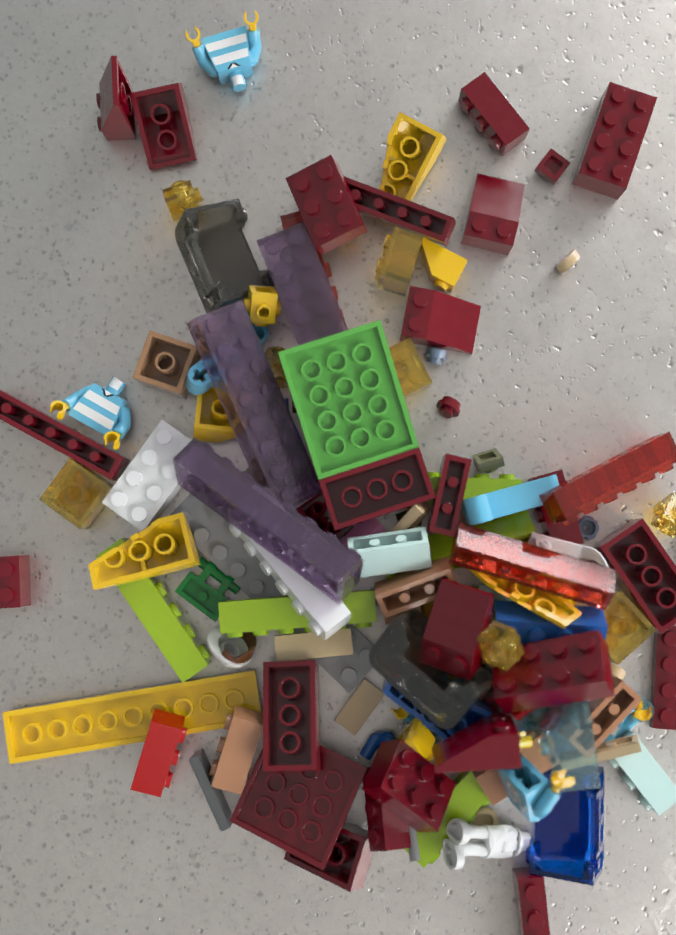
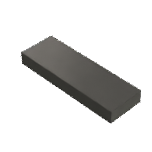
[189,749,232,831]

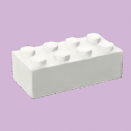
[102,420,208,531]

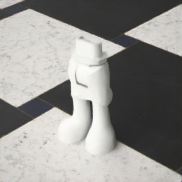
[443,818,531,870]

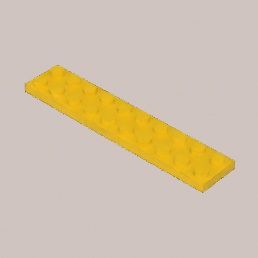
[2,669,263,764]

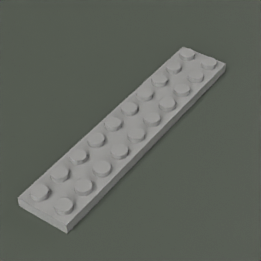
[169,482,384,693]

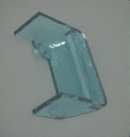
[523,701,601,792]

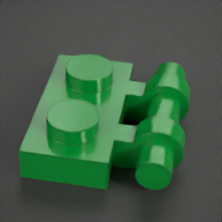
[175,557,241,622]

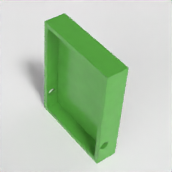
[278,320,419,480]

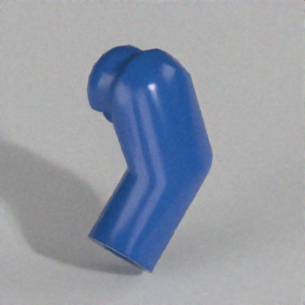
[360,730,396,760]

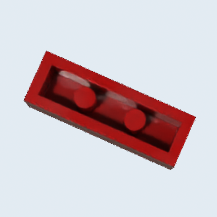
[130,709,187,798]

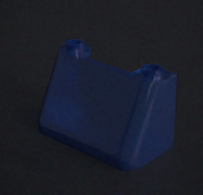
[526,764,605,886]

